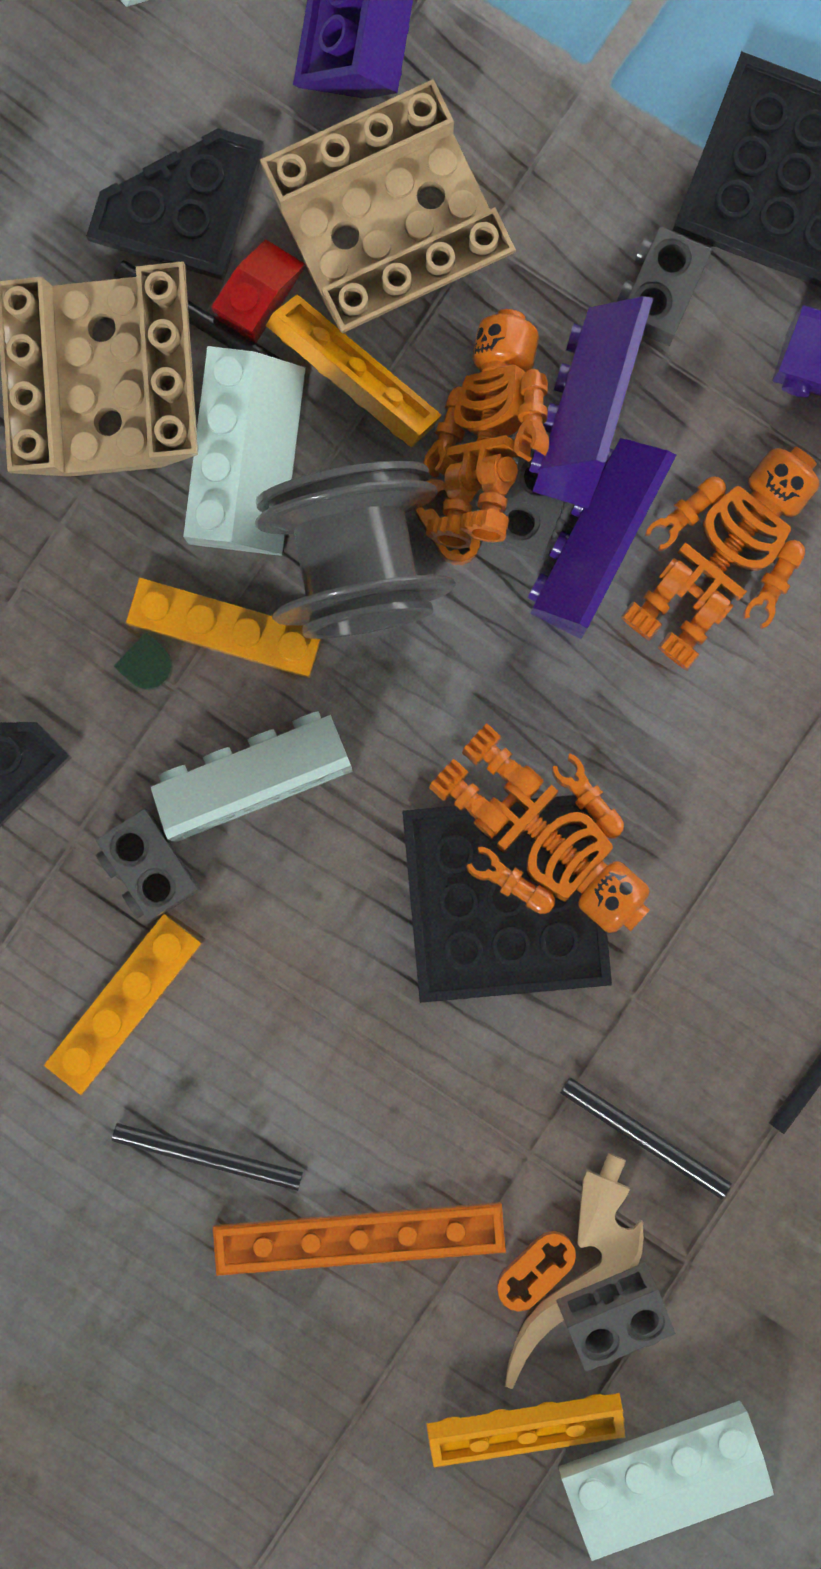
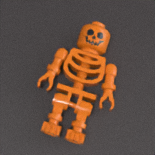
[423,309,549,548]
[620,446,820,671]
[429,723,650,933]

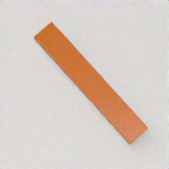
[213,1202,506,1276]

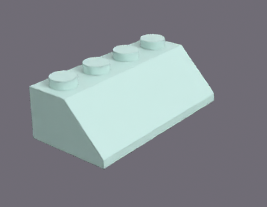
[183,346,306,556]
[151,711,353,842]
[558,1401,774,1561]

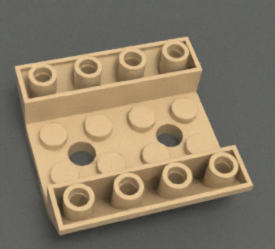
[260,79,516,333]
[0,261,198,476]

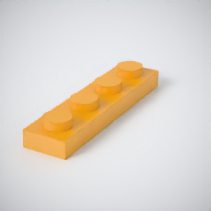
[266,294,442,448]
[126,577,321,678]
[43,914,203,1095]
[426,1393,625,1468]

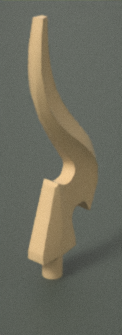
[505,1153,644,1389]

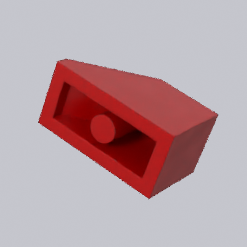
[211,239,306,343]

